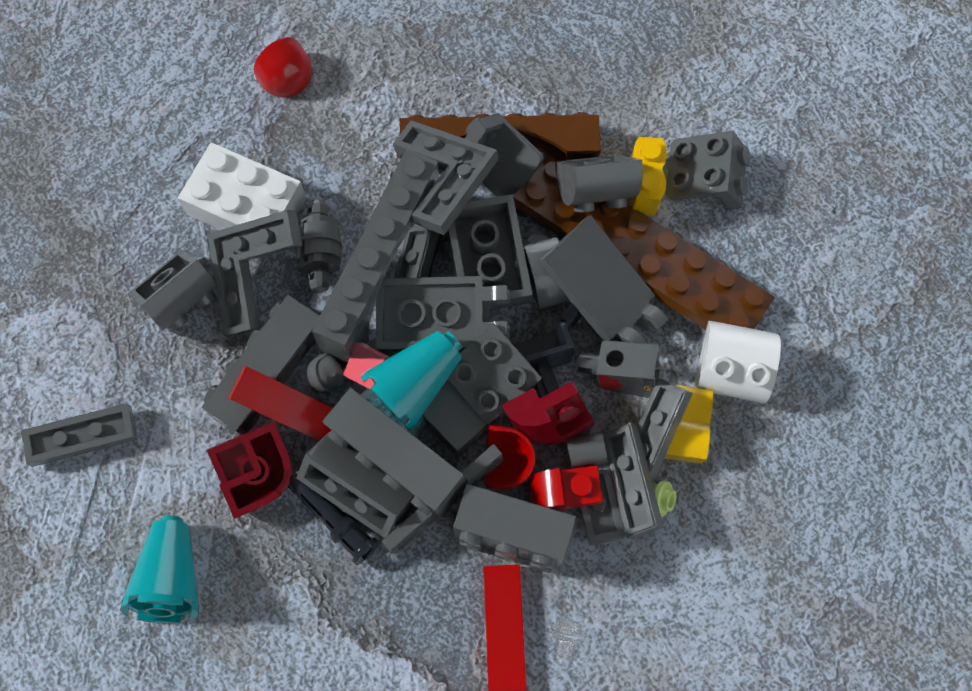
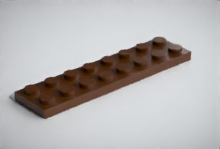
[513,154,775,330]

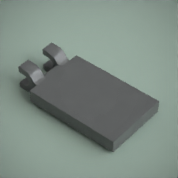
[539,215,668,344]
[375,276,510,351]

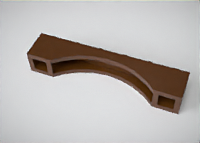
[400,112,601,161]

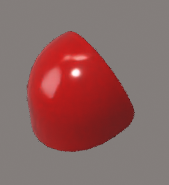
[253,37,312,97]
[485,424,535,489]

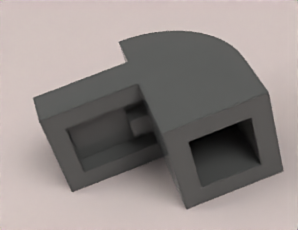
[522,233,570,309]

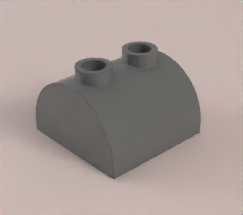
[555,155,643,212]
[128,250,217,331]

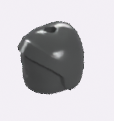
[306,353,345,393]

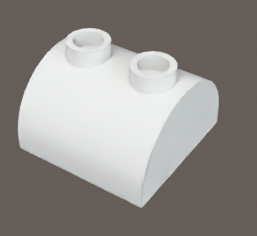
[693,320,781,404]

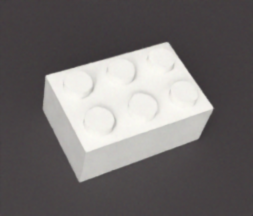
[178,142,306,254]

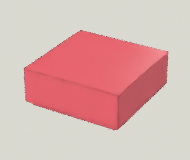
[343,342,390,389]

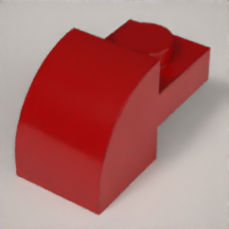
[527,465,603,512]

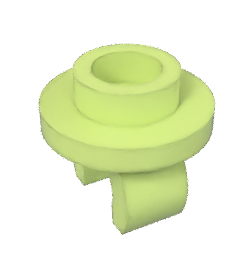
[653,480,676,517]

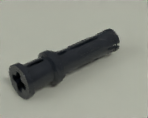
[287,471,380,565]

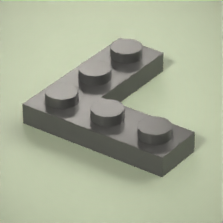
[393,120,499,235]
[208,210,302,336]

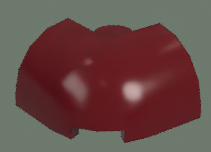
[501,381,595,446]
[207,422,292,519]

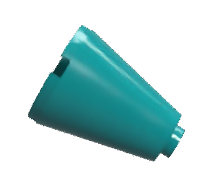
[360,331,462,431]
[120,515,199,623]

